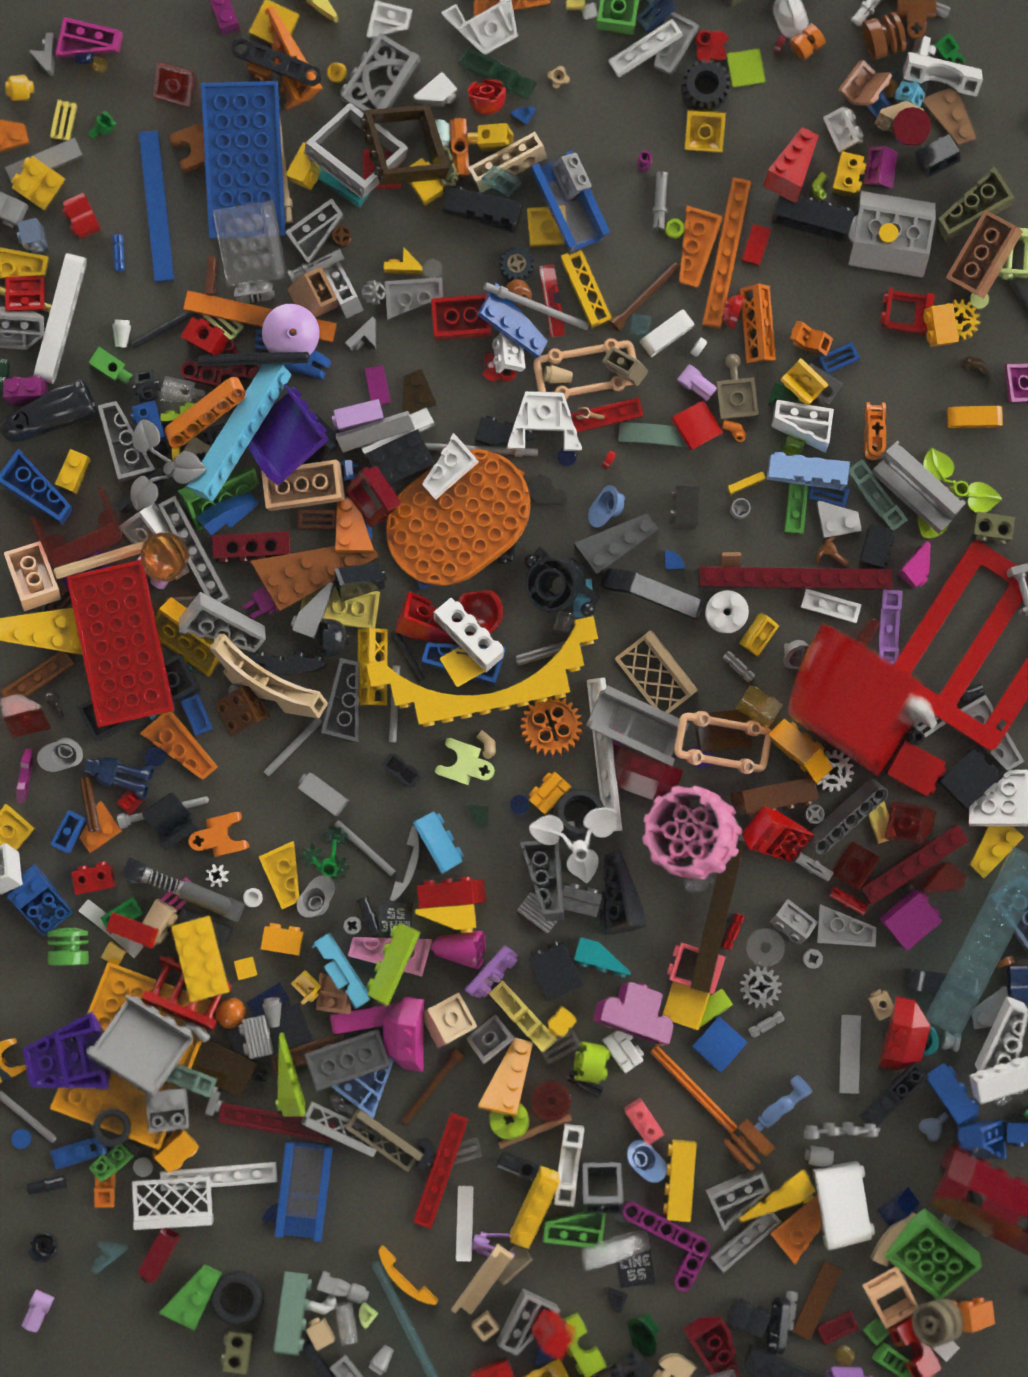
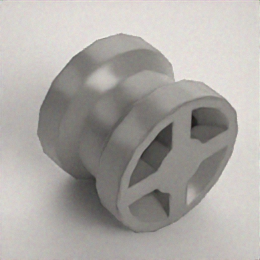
[804,804,825,824]
[802,949,823,969]
[941,1031,961,1052]

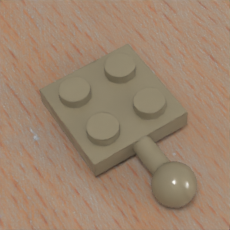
[716,354,759,420]

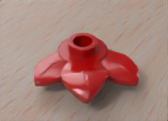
[695,30,729,63]
[483,353,516,382]

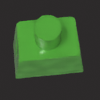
[88,347,133,384]

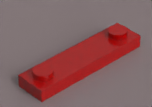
[571,397,644,433]

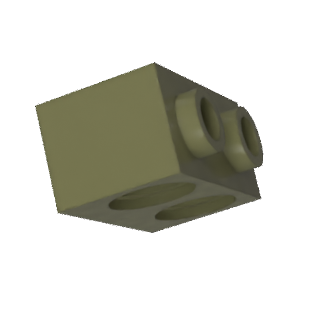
[971,512,1015,544]
[220,1328,254,1375]

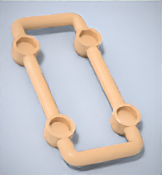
[533,339,636,400]
[674,711,772,774]

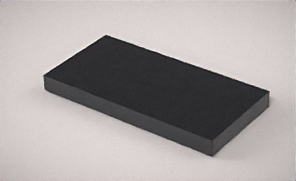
[227,1003,313,1061]

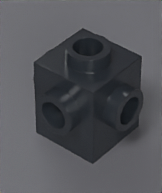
[133,370,162,403]

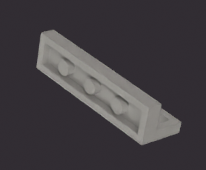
[301,1101,380,1157]

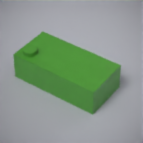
[596,0,639,35]

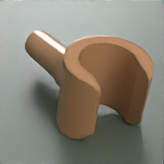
[576,407,604,420]

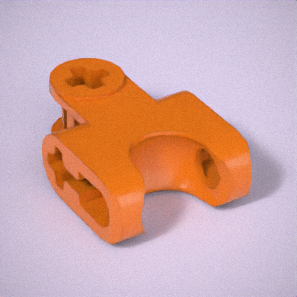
[863,402,886,461]
[189,812,249,857]

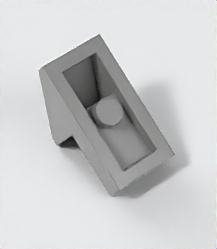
[30,33,57,76]
[345,317,376,352]

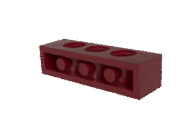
[212,531,291,563]

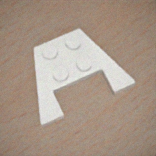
[441,0,518,55]
[507,392,582,451]

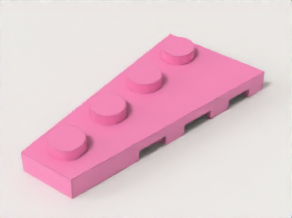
[348,937,433,976]

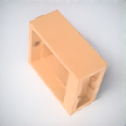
[862,1267,918,1329]

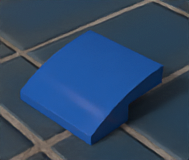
[691,1016,747,1073]

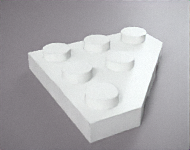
[969,770,1028,826]

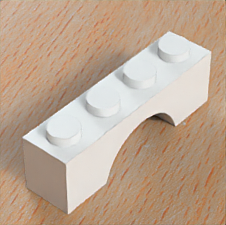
[903,52,983,97]
[554,1123,584,1207]

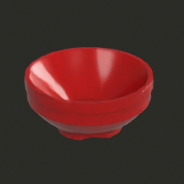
[722,294,744,329]

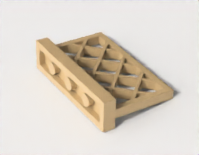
[614,630,698,713]

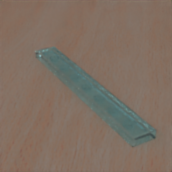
[372,1259,439,1377]

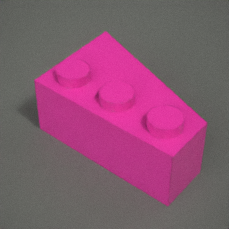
[55,17,123,58]

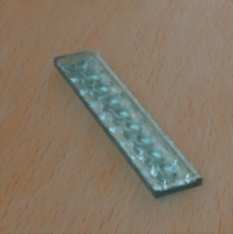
[925,846,1028,1037]

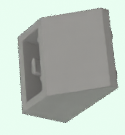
[145,1088,189,1133]

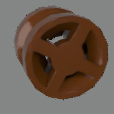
[332,225,352,248]

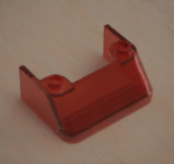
[30,486,122,567]

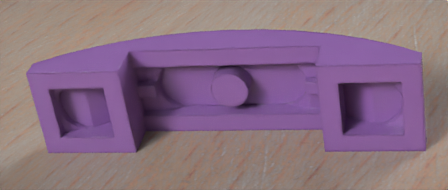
[878,590,902,664]

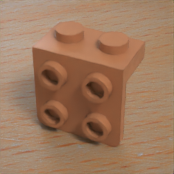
[838,60,892,105]

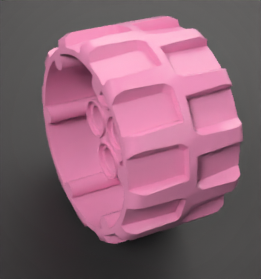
[642,786,742,880]

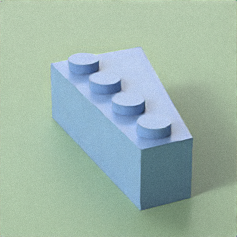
[766,452,850,490]

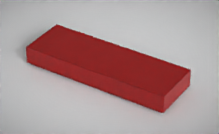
[106,912,159,948]

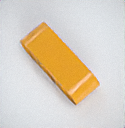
[947,406,1003,428]

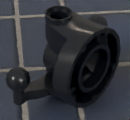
[524,546,601,617]

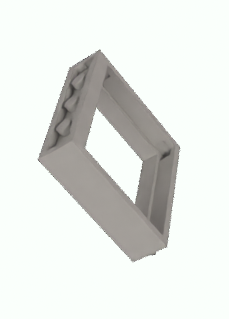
[304,103,408,199]

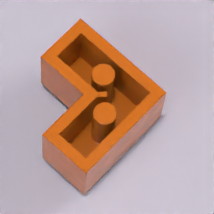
[950,1297,995,1332]

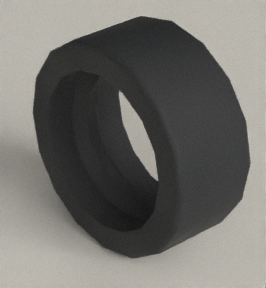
[93,1109,131,1146]

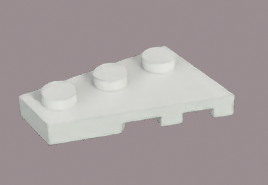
[422,433,479,500]

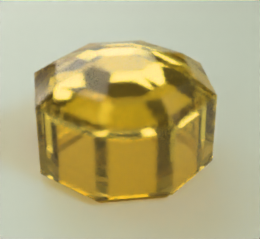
[835,1346,855,1366]

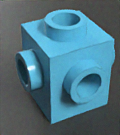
[895,81,925,107]

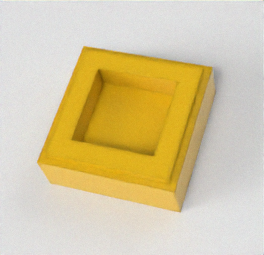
[234,956,258,980]

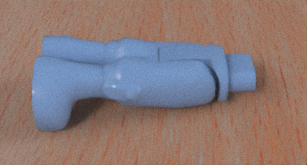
[754,1075,813,1132]

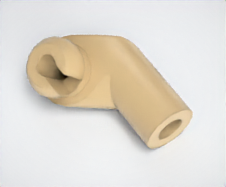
[476,730,496,759]

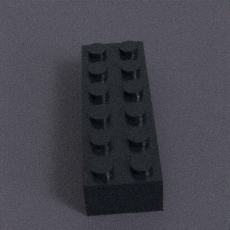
[78,654,201,742]

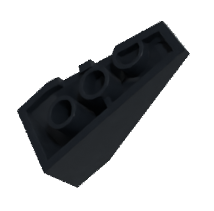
[600,850,646,935]

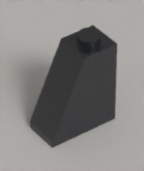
[334,563,387,602]

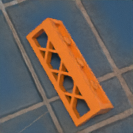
[740,284,776,364]

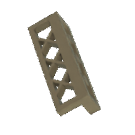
[345,1109,424,1172]

